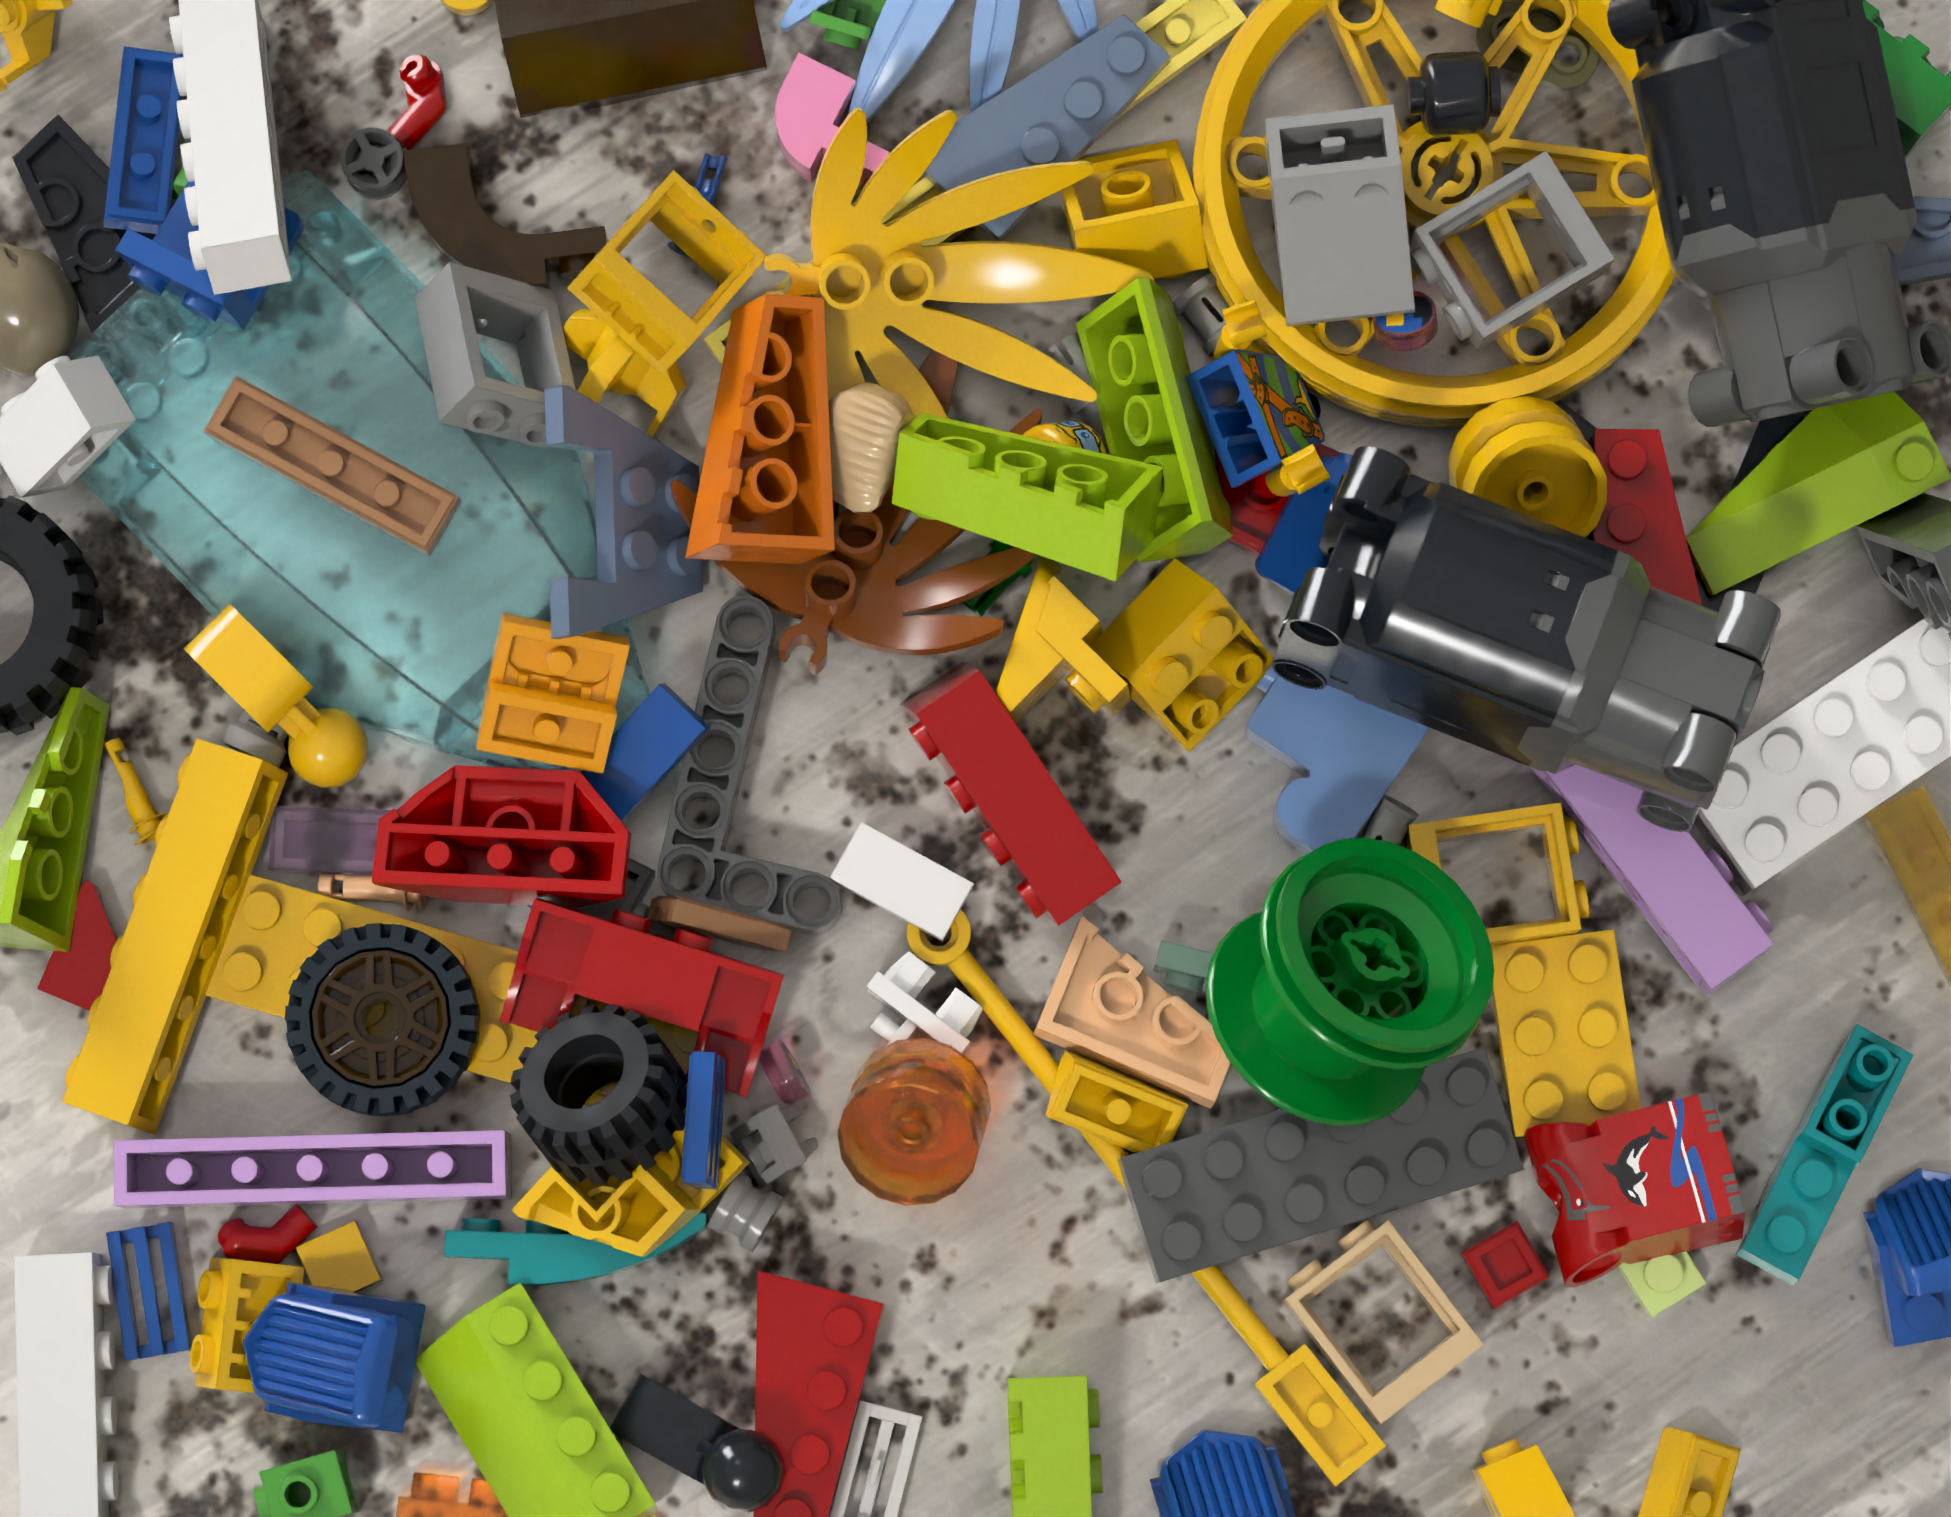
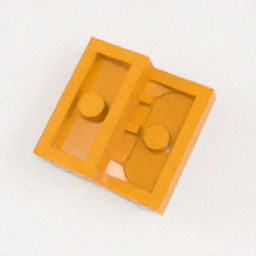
[476,613,630,774]

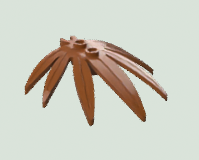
[671,349,1042,675]

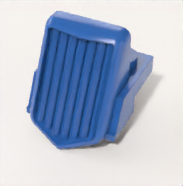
[1863,1168,1951,1347]
[243,1282,426,1433]
[1150,1430,1295,1517]

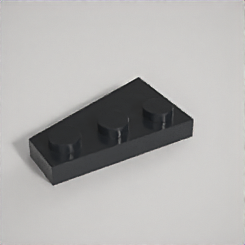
[12,114,156,340]

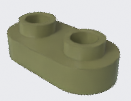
[1476,2,1598,91]

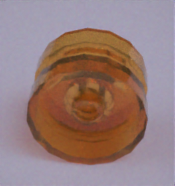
[837,1038,991,1206]

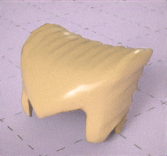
[828,382,915,513]

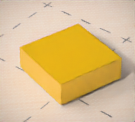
[296,1221,383,1293]

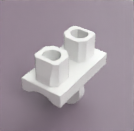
[866,951,983,1066]

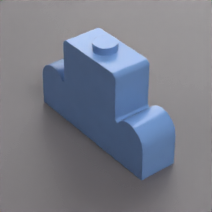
[1245,666,1430,854]

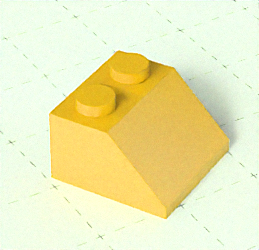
[1059,139,1208,279]

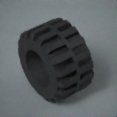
[510,1004,688,1185]

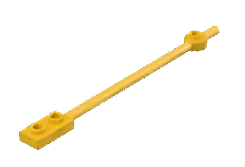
[907,909,1386,1487]

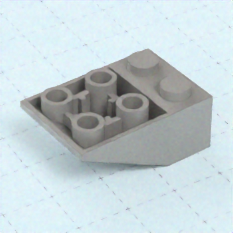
[1265,104,1415,327]

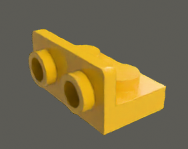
[190,1257,305,1393]

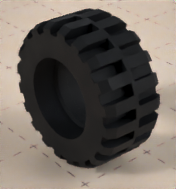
[0,495,104,736]

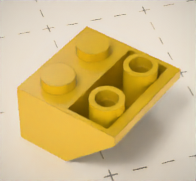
[1089,558,1274,753]

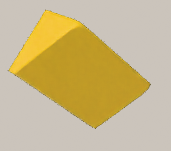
[1045,1049,1188,1153]
[1638,1427,1741,1517]

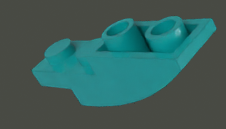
[1736,1024,1913,1286]
[444,1213,709,1286]

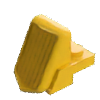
[994,556,1131,723]

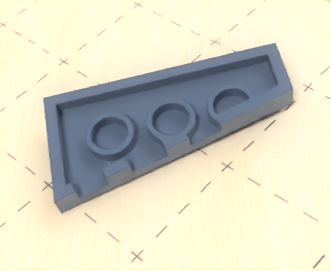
[923,14,1171,241]

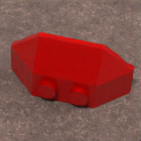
[371,765,632,908]

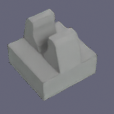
[730,1104,818,1189]

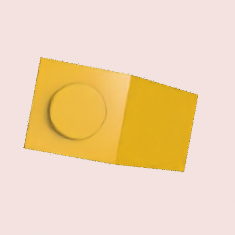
[1471,1438,1575,1517]

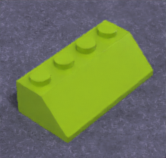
[1076,277,1234,563]
[415,1282,659,1517]

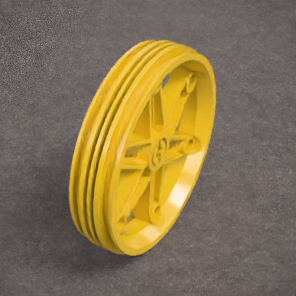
[1192,0,1675,428]

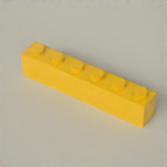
[62,738,288,1135]

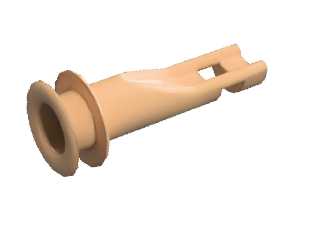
[318,873,428,911]

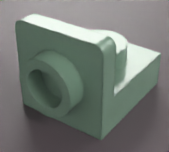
[1153,940,1214,1023]

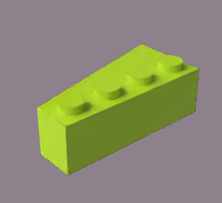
[892,412,1163,582]
[1007,1375,1103,1517]

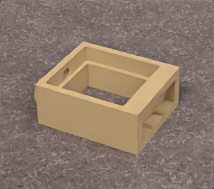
[1282,1219,1484,1424]

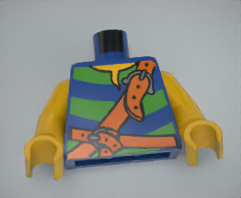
[1185,299,1330,497]

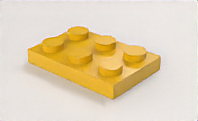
[1491,929,1641,1138]

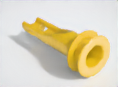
[104,738,166,846]

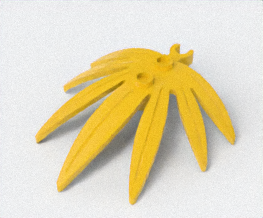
[764,108,1154,418]

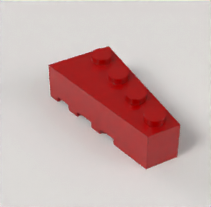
[1589,429,1702,606]
[900,662,1122,926]
[753,1270,885,1517]

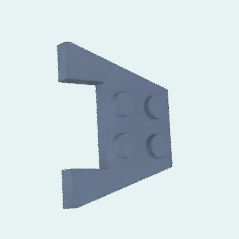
[544,385,703,639]

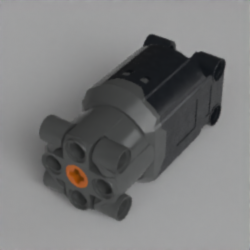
[1607,0,1951,427]
[1271,446,1781,832]

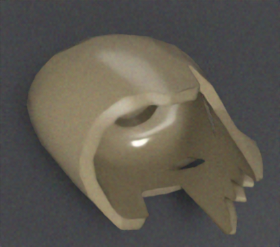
[0,235,80,377]

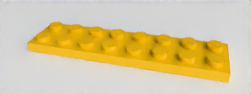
[206,874,699,1106]

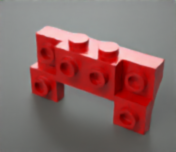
[499,898,785,1098]

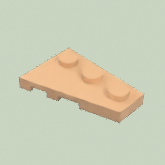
[1033,915,1230,1109]

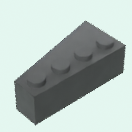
[1856,493,1951,641]

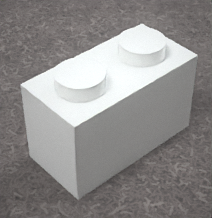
[0,356,136,498]

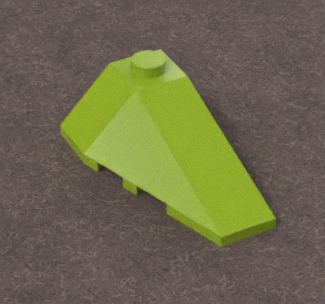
[1685,392,1951,596]
[0,687,110,952]

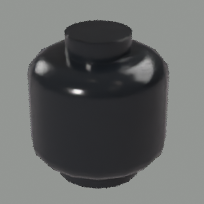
[1407,51,1501,136]

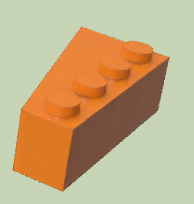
[685,294,835,564]

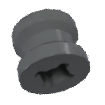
[340,127,407,200]

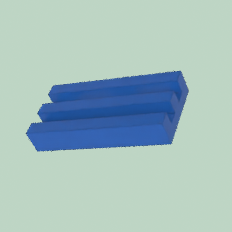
[681,1051,727,1190]
[106,1222,192,1361]

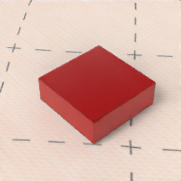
[1460,1221,1550,1309]

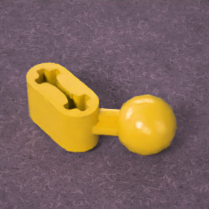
[184,603,368,788]

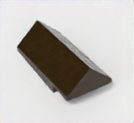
[494,0,767,118]

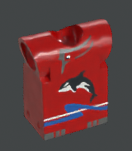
[1524,1091,1746,1288]

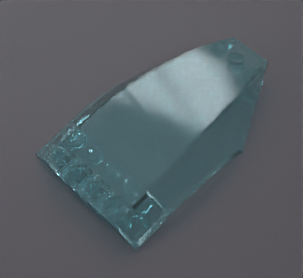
[68,169,650,771]

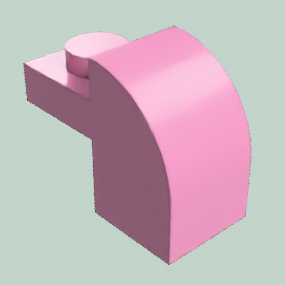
[775,53,889,188]

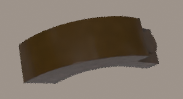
[403,143,609,289]

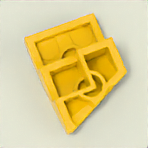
[512,1108,750,1257]

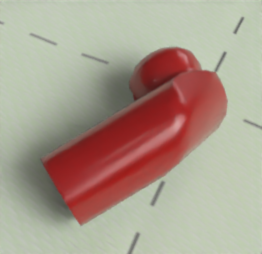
[387,54,447,151]
[218,1204,318,1264]

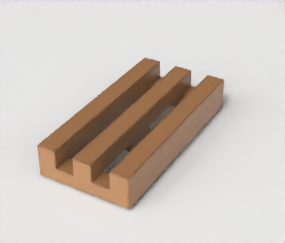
[647,896,792,952]

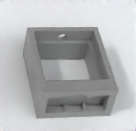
[1410,151,1615,351]
[415,262,576,449]

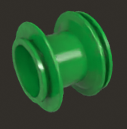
[1206,838,1494,1127]

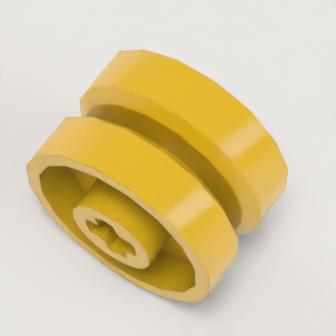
[1448,396,1607,538]

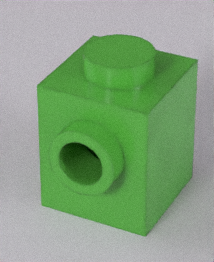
[254,1449,359,1517]

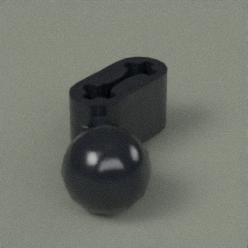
[610,1373,786,1513]

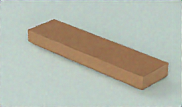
[204,376,462,557]

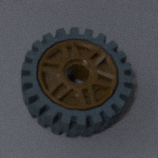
[285,923,481,1116]

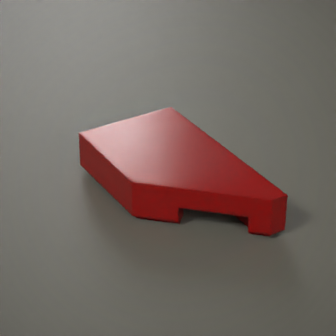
[37,880,118,1011]

